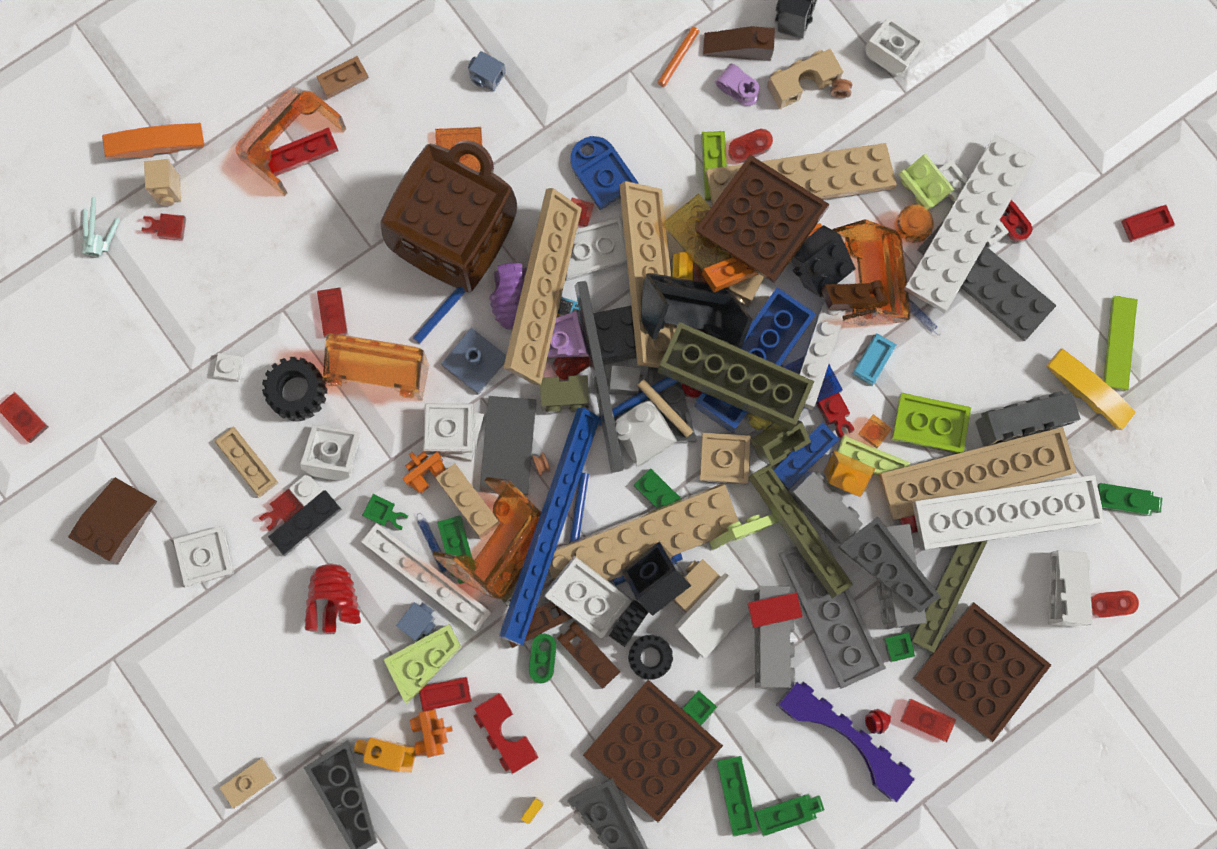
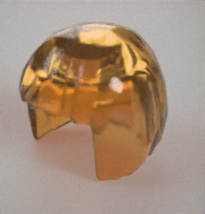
[894,204,934,243]

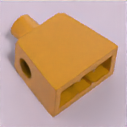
[824,450,875,497]
[354,737,416,772]

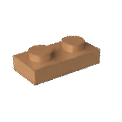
[316,56,369,99]

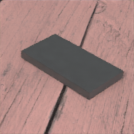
[480,396,536,495]

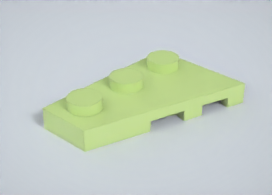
[384,624,461,704]

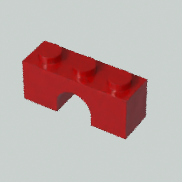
[473,693,539,774]

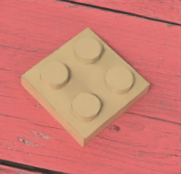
[699,433,750,484]

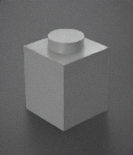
[609,365,644,396]

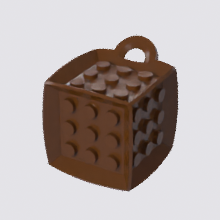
[380,141,517,293]

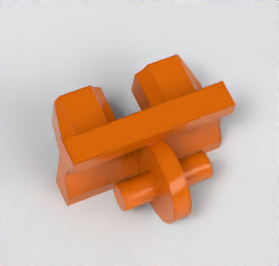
[402,451,446,494]
[410,709,453,758]

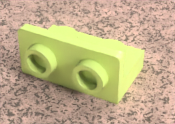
[899,154,955,210]

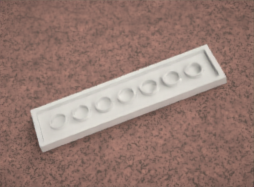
[904,134,1036,313]
[912,475,1105,551]

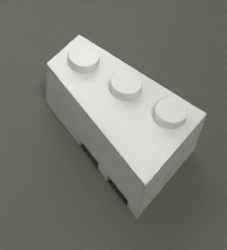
[1048,550,1093,627]

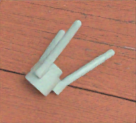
[82,197,120,256]

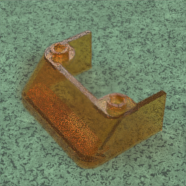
[236,88,346,196]
[832,219,911,326]
[323,334,429,401]
[432,477,541,599]

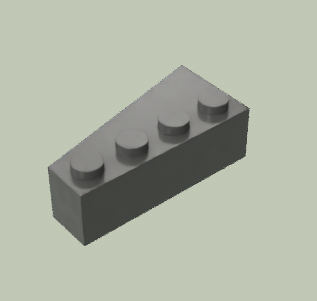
[975,391,1081,447]
[303,741,378,849]

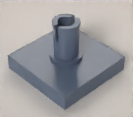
[441,328,506,395]

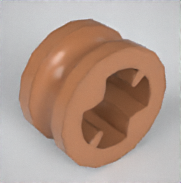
[831,79,852,98]
[532,452,551,476]

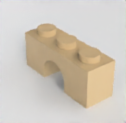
[767,48,844,109]
[435,463,500,539]

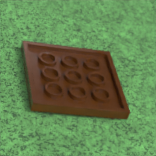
[695,155,829,283]
[913,602,1051,742]
[583,680,723,823]

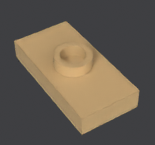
[220,758,277,809]

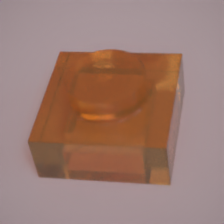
[858,414,892,449]

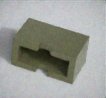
[540,375,589,414]
[750,420,811,467]

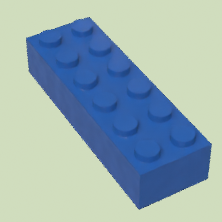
[694,287,816,434]

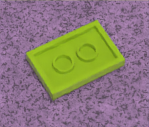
[891,393,971,454]

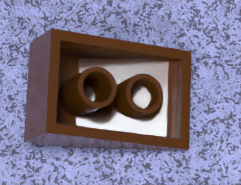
[68,477,157,564]

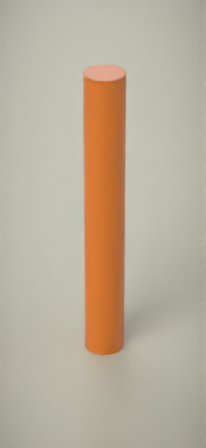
[657,26,699,87]

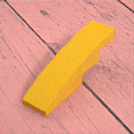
[1046,348,1136,430]

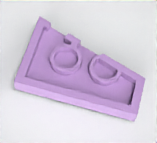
[547,311,589,358]

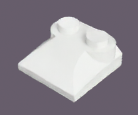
[865,17,926,75]
[615,400,677,468]
[301,424,360,481]

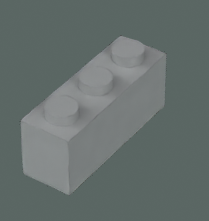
[788,472,863,544]

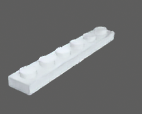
[799,279,855,410]
[361,523,492,632]

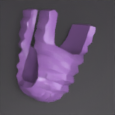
[489,263,527,330]

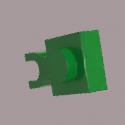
[362,494,408,530]

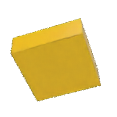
[521,797,543,824]

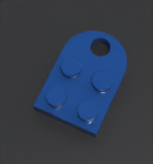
[571,136,639,210]

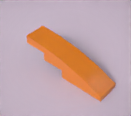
[102,123,204,159]

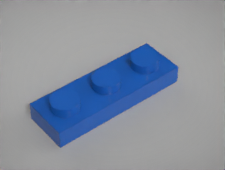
[773,422,840,489]

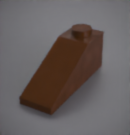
[703,26,775,61]

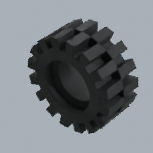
[609,599,649,647]
[628,634,673,680]

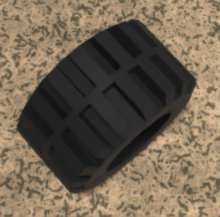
[262,357,327,421]

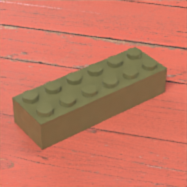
[658,322,815,431]

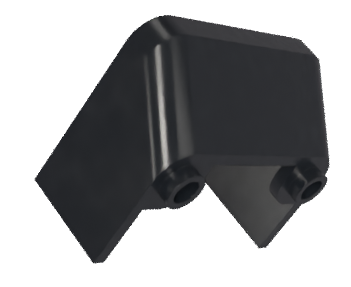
[641,273,753,349]

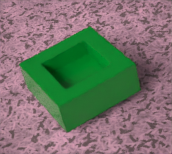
[884,632,915,662]
[682,690,717,726]

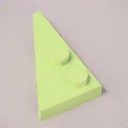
[709,514,779,550]

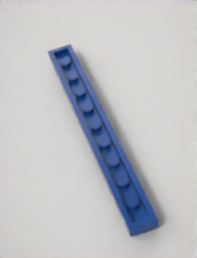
[499,408,600,645]

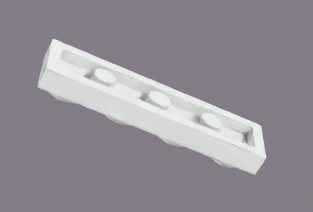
[939,160,1009,248]

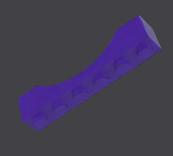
[776,681,915,803]

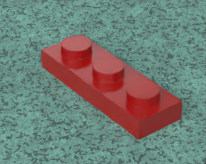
[263,127,339,177]

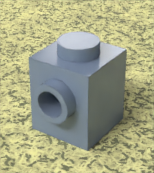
[468,51,506,91]
[396,602,436,641]

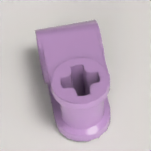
[715,63,759,106]

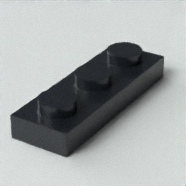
[268,490,342,556]

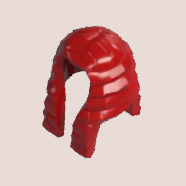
[304,563,361,634]

